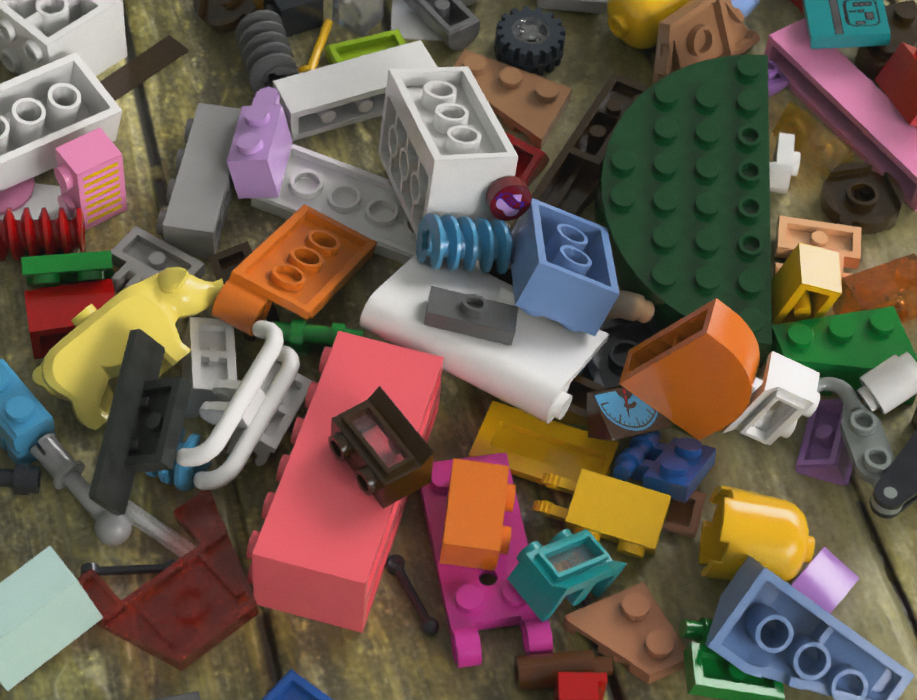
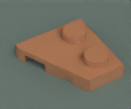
[563,582,686,684]

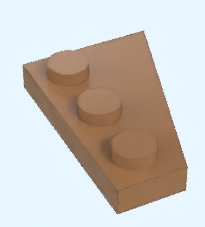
[453,49,572,150]

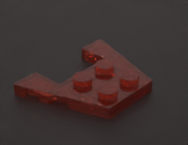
[77,490,259,671]

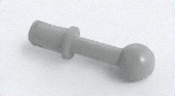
[30,433,132,545]

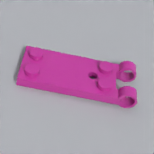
[419,453,553,668]

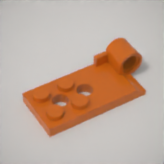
[212,204,378,337]

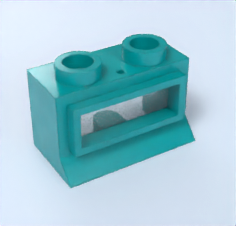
[507,529,628,622]

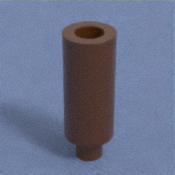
[514,649,613,691]

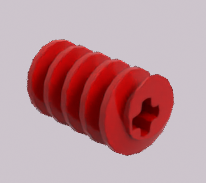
[0,207,85,262]

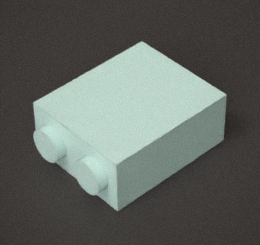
[0,546,103,691]

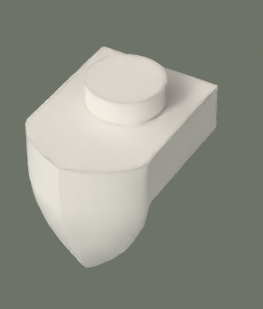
[769,132,801,195]

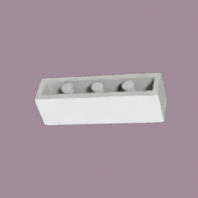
[273,40,437,141]

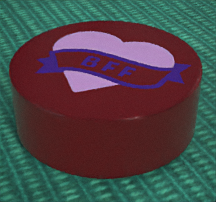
[486,176,532,221]

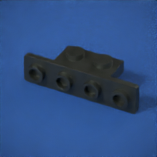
[89,329,192,516]

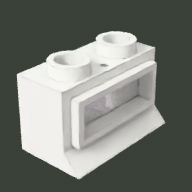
[722,351,820,445]

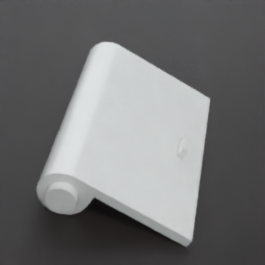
[359,254,609,424]

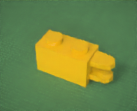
[532,468,671,559]

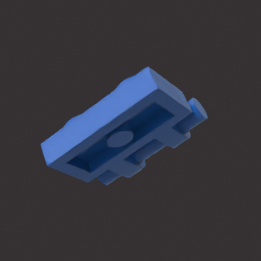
[613,431,717,503]

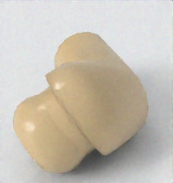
[604,290,655,323]

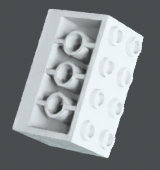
[0,0,127,76]
[378,66,518,237]

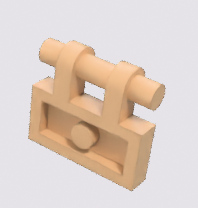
[773,215,862,291]

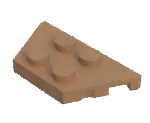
[652,0,760,85]

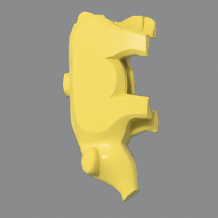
[32,267,224,431]

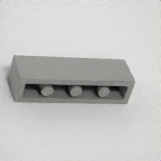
[157,103,241,259]

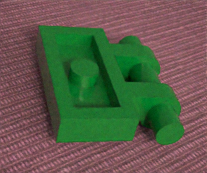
[21,250,114,287]
[274,318,365,357]
[679,617,785,700]

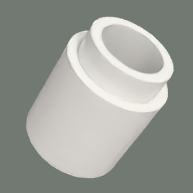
[857,352,917,415]

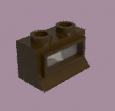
[328,386,434,509]

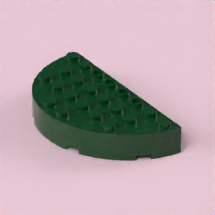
[595,54,772,368]

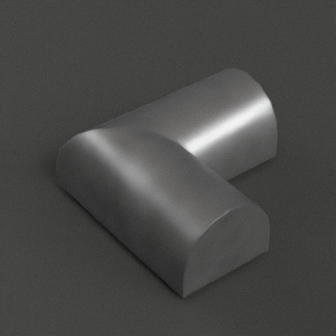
[405,0,480,51]

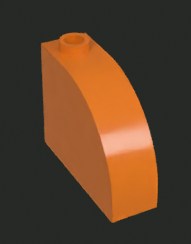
[619,298,760,440]

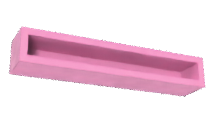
[764,18,917,211]

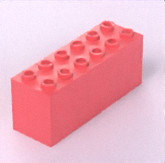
[246,331,444,633]

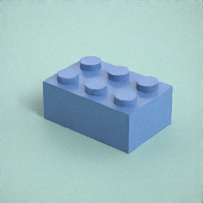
[510,198,620,336]

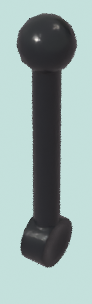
[386,554,439,636]
[80,559,181,581]

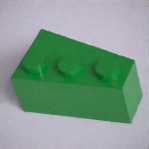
[764,306,917,405]

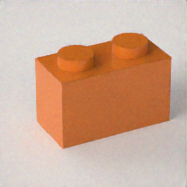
[439,458,516,571]

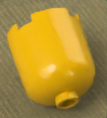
[607,0,690,50]
[698,485,815,583]

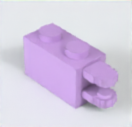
[227,86,293,199]

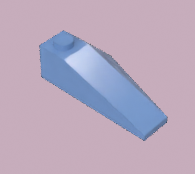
[705,556,915,700]

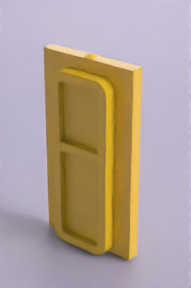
[468,400,619,485]

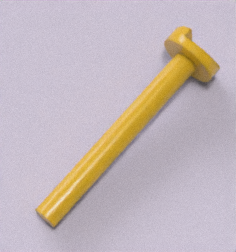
[298,19,333,73]

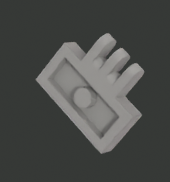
[111,226,205,293]

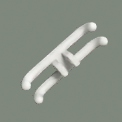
[175,320,300,490]

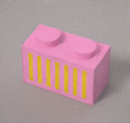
[54,128,127,230]

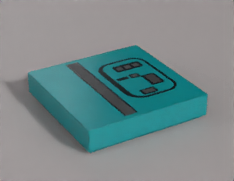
[802,0,891,49]

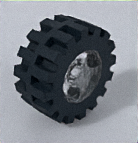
[494,6,566,76]

